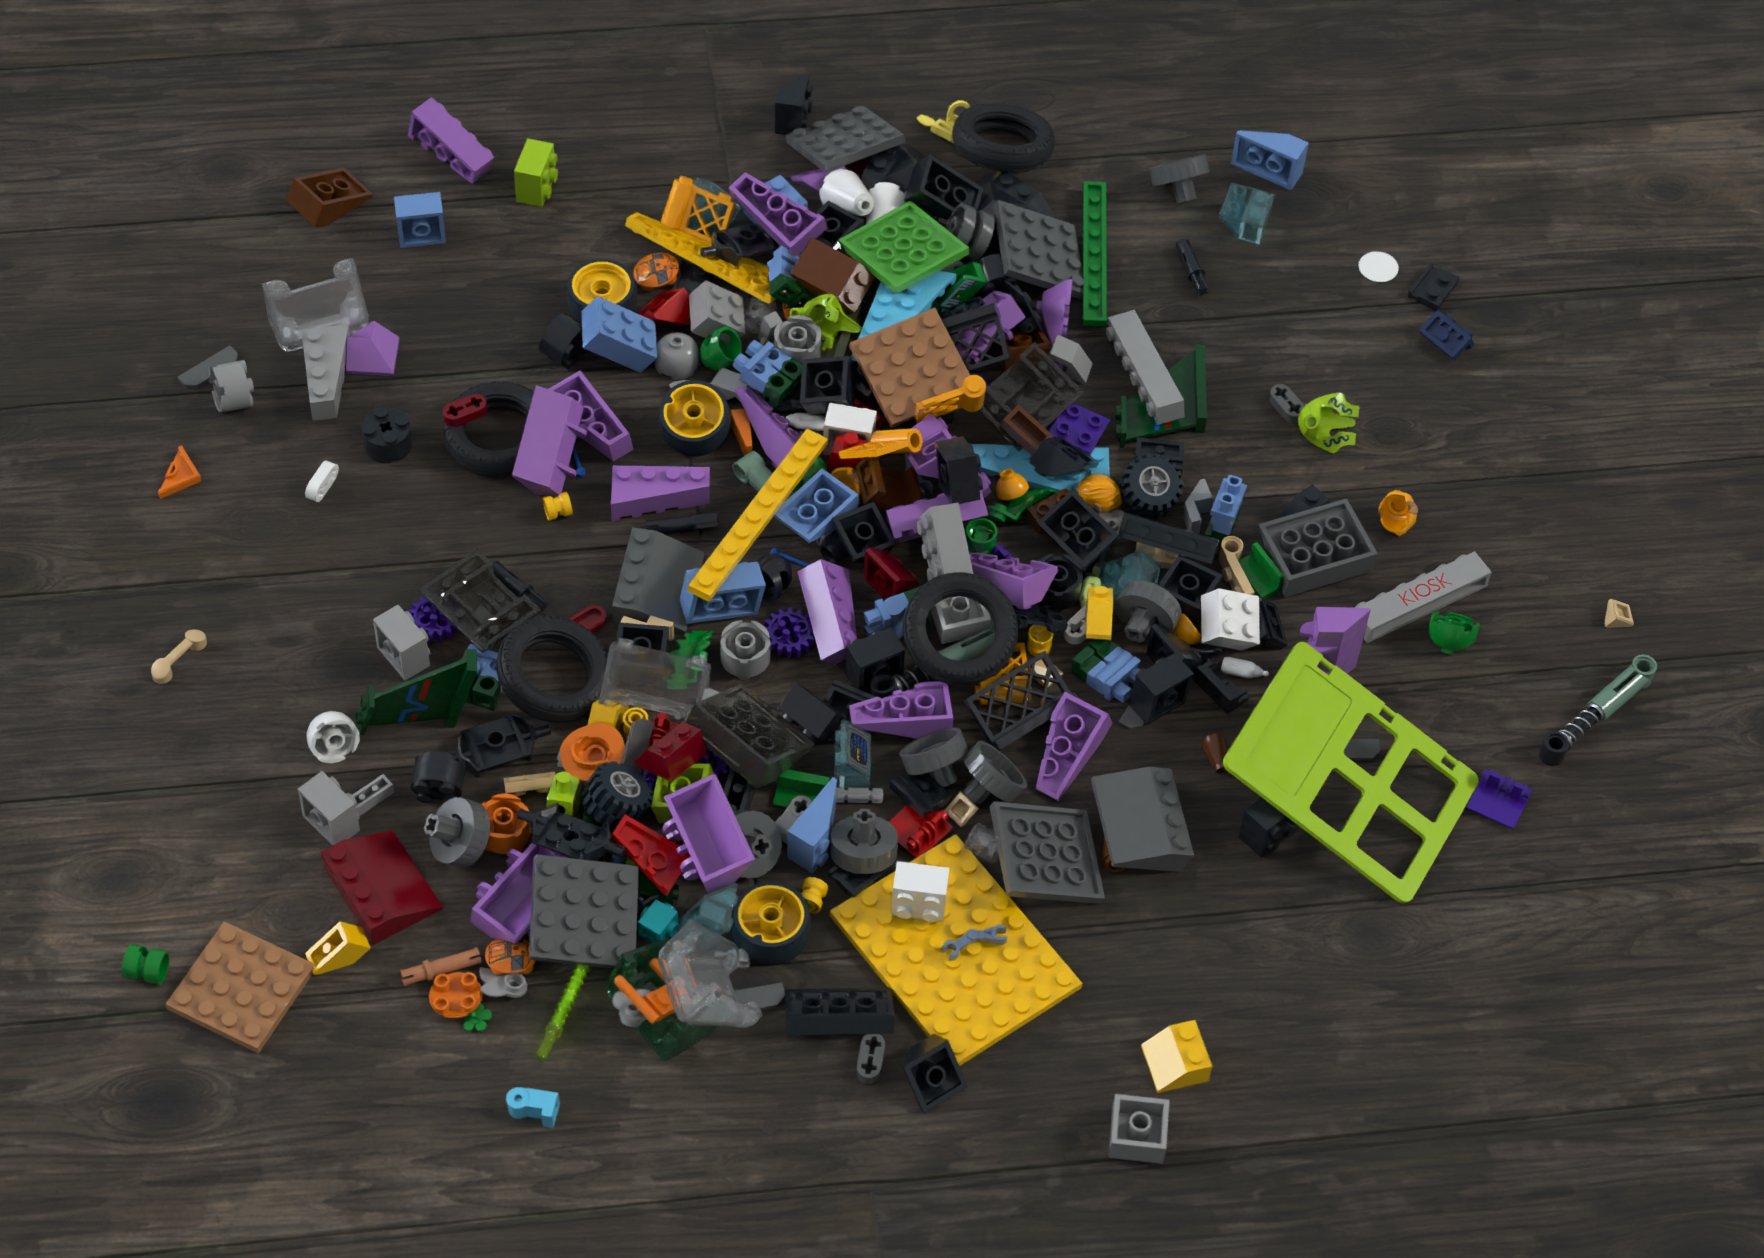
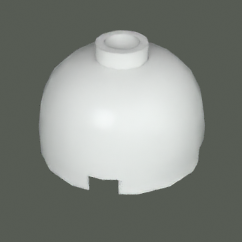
[306,711,360,764]

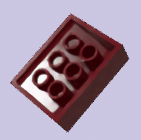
[321,830,443,945]

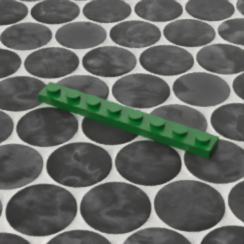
[1083,181,1107,327]

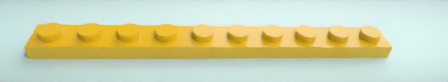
[688,429,828,602]

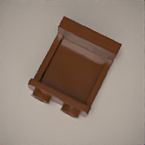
[856,457,923,511]

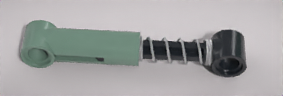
[732,451,849,564]
[870,621,995,699]
[1539,654,1657,766]

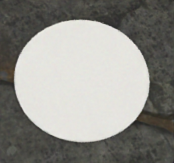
[1359,252,1399,282]

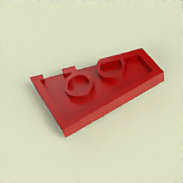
[611,815,691,896]

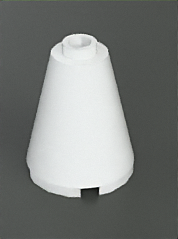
[819,169,874,216]
[866,182,907,224]

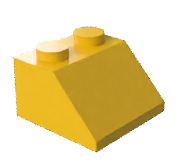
[1141,1020,1212,1093]

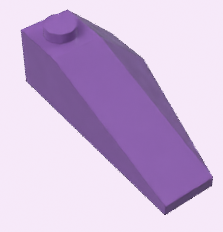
[1036,279,1072,381]
[735,386,823,468]
[969,552,1058,609]
[849,681,953,739]
[1036,692,1112,801]

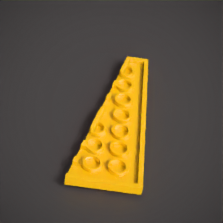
[625,212,782,304]

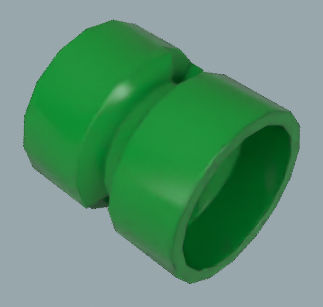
[965,518,997,555]
[122,944,170,985]

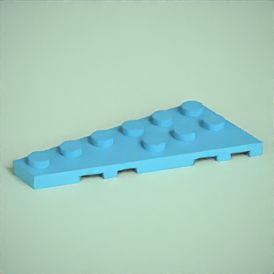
[852,271,956,361]
[972,444,1110,495]

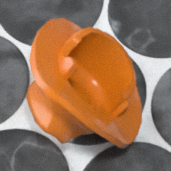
[560,723,625,782]

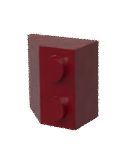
[864,548,919,600]
[634,722,707,782]

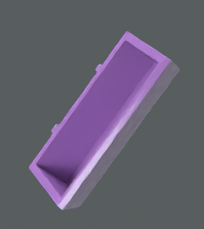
[952,290,1025,364]
[512,385,587,496]
[1299,607,1371,675]
[663,774,755,894]
[470,843,568,943]

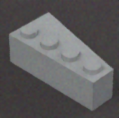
[301,324,350,421]

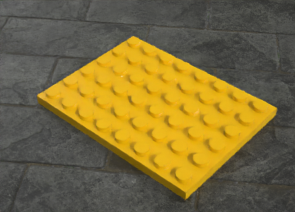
[830,834,1082,1066]

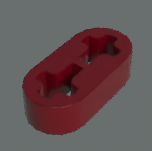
[443,394,487,427]

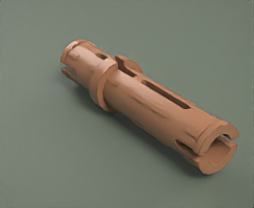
[400,947,482,987]

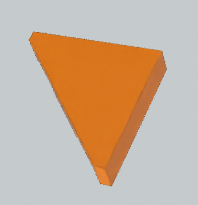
[158,446,202,499]

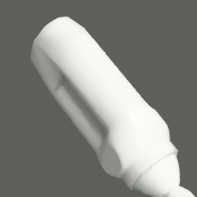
[782,412,825,431]
[1221,657,1269,679]

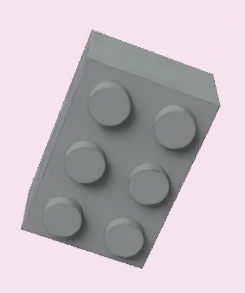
[917,503,973,581]

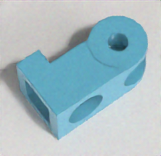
[506,1087,560,1128]

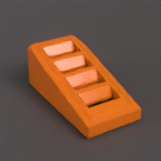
[730,409,752,456]

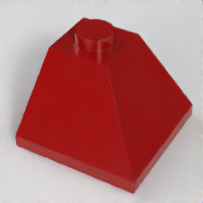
[637,288,690,326]

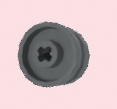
[945,203,995,261]

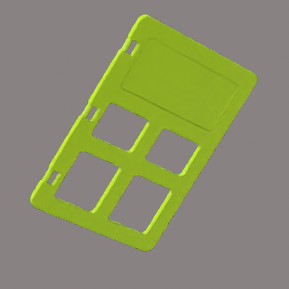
[1223,642,1479,904]

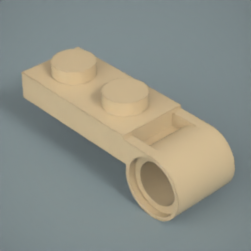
[1219,536,1255,595]

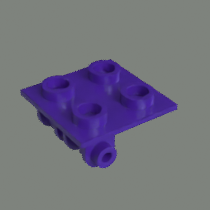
[1049,400,1110,454]
[1466,769,1533,829]

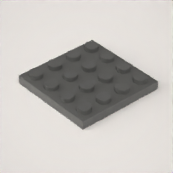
[785,106,905,172]
[993,200,1084,300]
[990,802,1105,904]
[529,854,639,970]

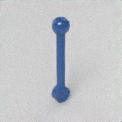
[572,439,585,478]
[771,548,812,567]

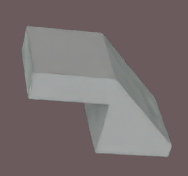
[1048,335,1093,384]
[710,368,766,402]
[1182,479,1212,533]

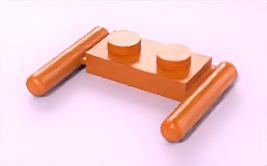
[614,958,694,1024]

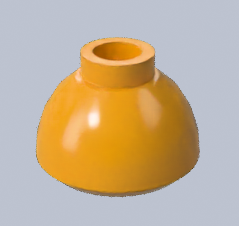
[996,469,1029,501]
[1172,613,1202,645]

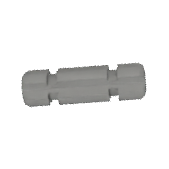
[836,787,883,803]

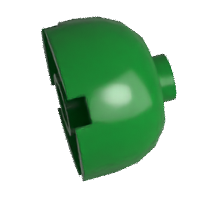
[1429,611,1480,655]

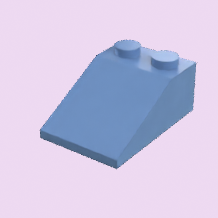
[1231,130,1309,190]
[773,469,859,543]
[787,777,837,874]

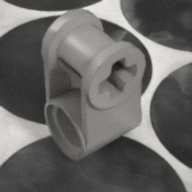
[775,796,812,844]

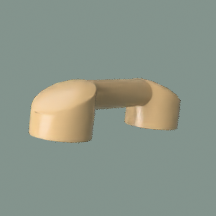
[151,629,207,684]

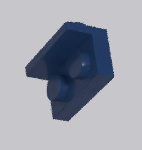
[1419,310,1474,361]

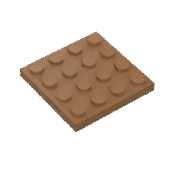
[849,307,970,428]
[166,921,314,1053]

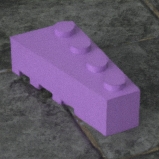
[611,465,710,522]
[886,490,988,544]

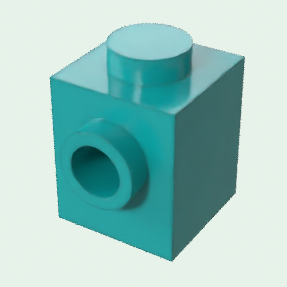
[638,899,679,948]

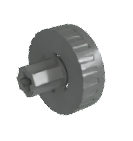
[1149,154,1210,203]
[1114,580,1182,643]
[899,727,968,787]
[963,741,1027,805]
[424,797,490,868]
[733,809,782,878]
[830,809,898,874]

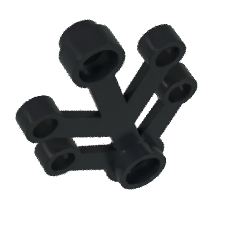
[1012,603,1068,634]

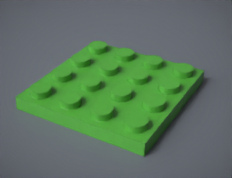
[838,201,969,294]

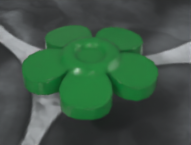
[462,1003,492,1032]

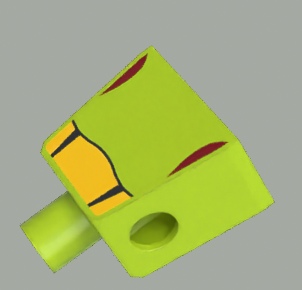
[546,771,581,818]

